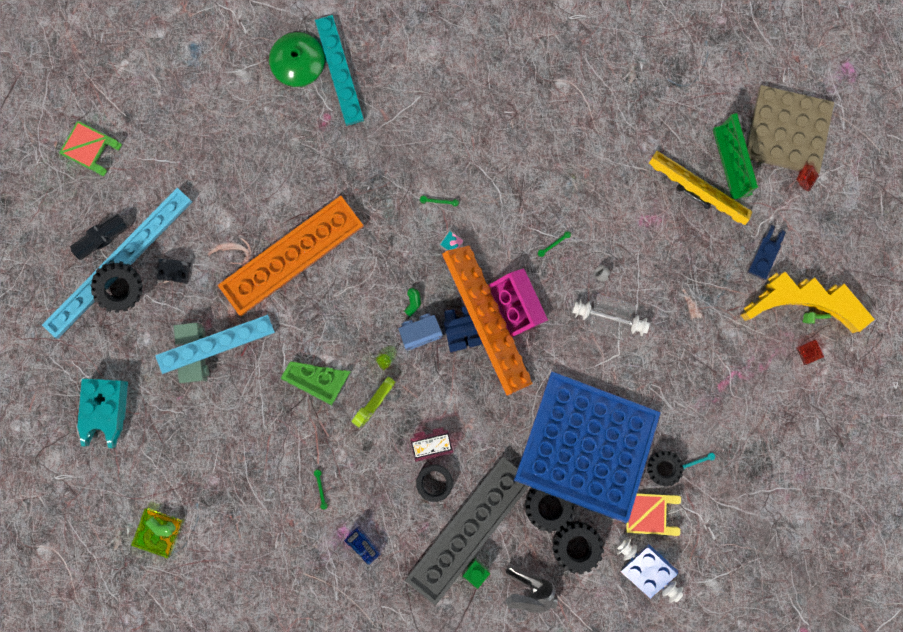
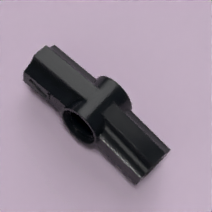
[70,214,129,260]

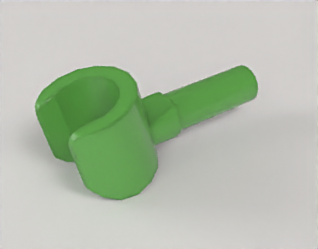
[803,312,831,324]

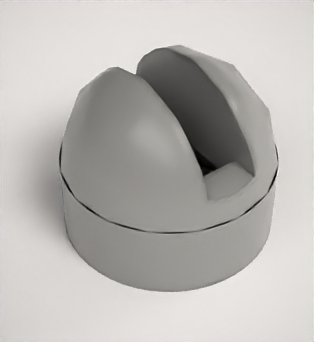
[593,265,610,282]

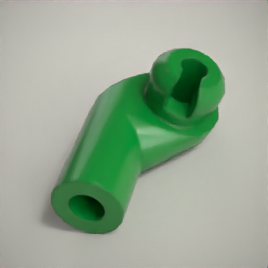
[404,288,421,317]

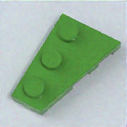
[281,361,351,406]

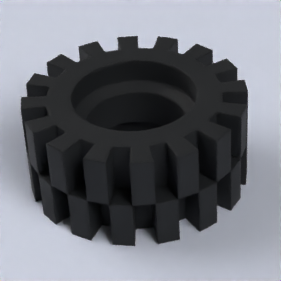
[647,451,684,487]

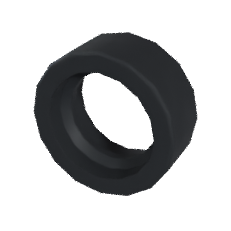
[416,464,453,502]

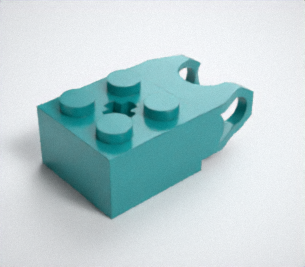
[77,378,128,448]

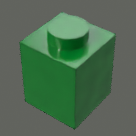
[462,557,490,589]

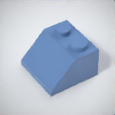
[398,313,443,351]

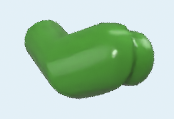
[146,517,176,536]

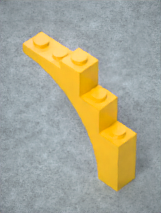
[741,272,875,333]

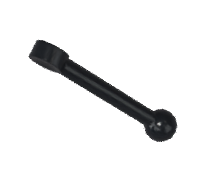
[676,184,711,209]

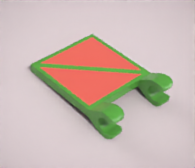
[59,121,122,176]

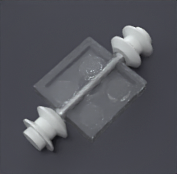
[572,294,650,342]

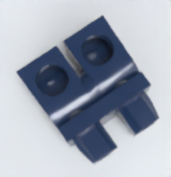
[444,306,483,353]

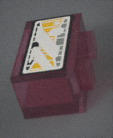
[410,427,453,462]

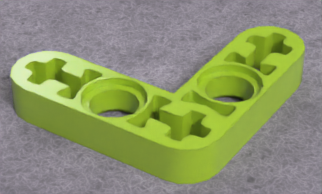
[351,376,396,428]

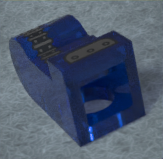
[344,526,381,565]

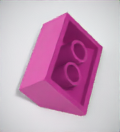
[489,268,548,337]

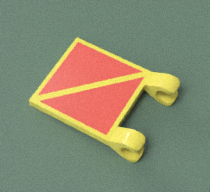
[626,493,681,536]

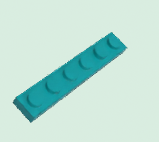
[315,15,364,126]

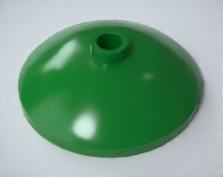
[269,32,325,87]

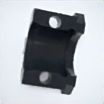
[157,259,192,284]

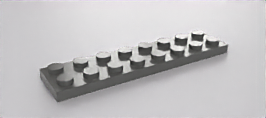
[405,456,529,606]

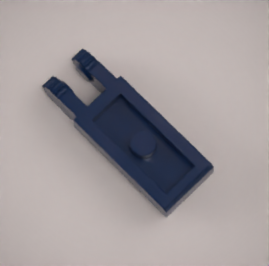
[747,225,786,280]

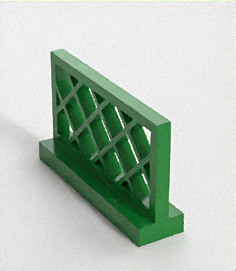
[712,113,758,200]

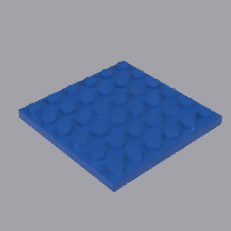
[514,372,661,523]

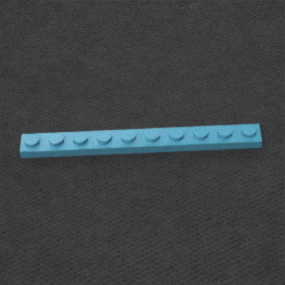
[42,188,192,339]

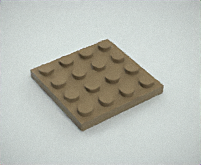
[746,85,834,175]

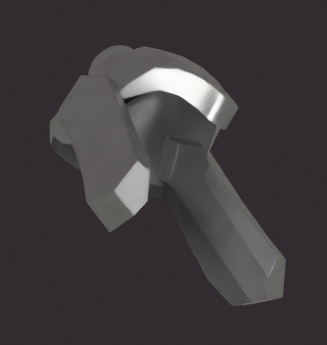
[506,565,558,613]

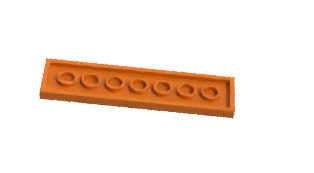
[218,196,364,316]
[442,246,533,396]

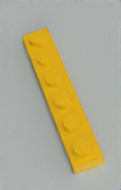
[648,151,752,225]

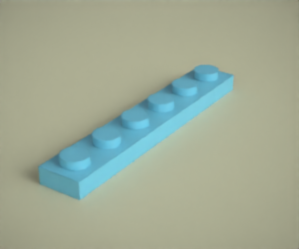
[155,315,275,374]

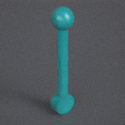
[682,453,715,469]

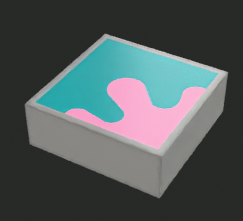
[439,230,465,251]

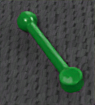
[420,196,459,207]
[538,231,571,257]
[314,470,328,510]

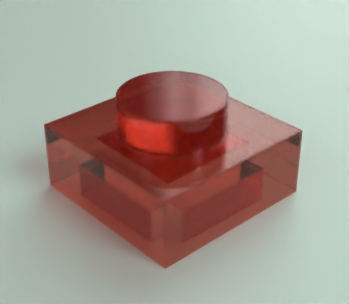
[796,164,819,191]
[796,339,824,365]

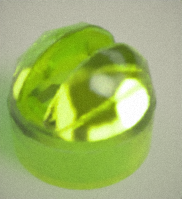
[375,354,391,371]

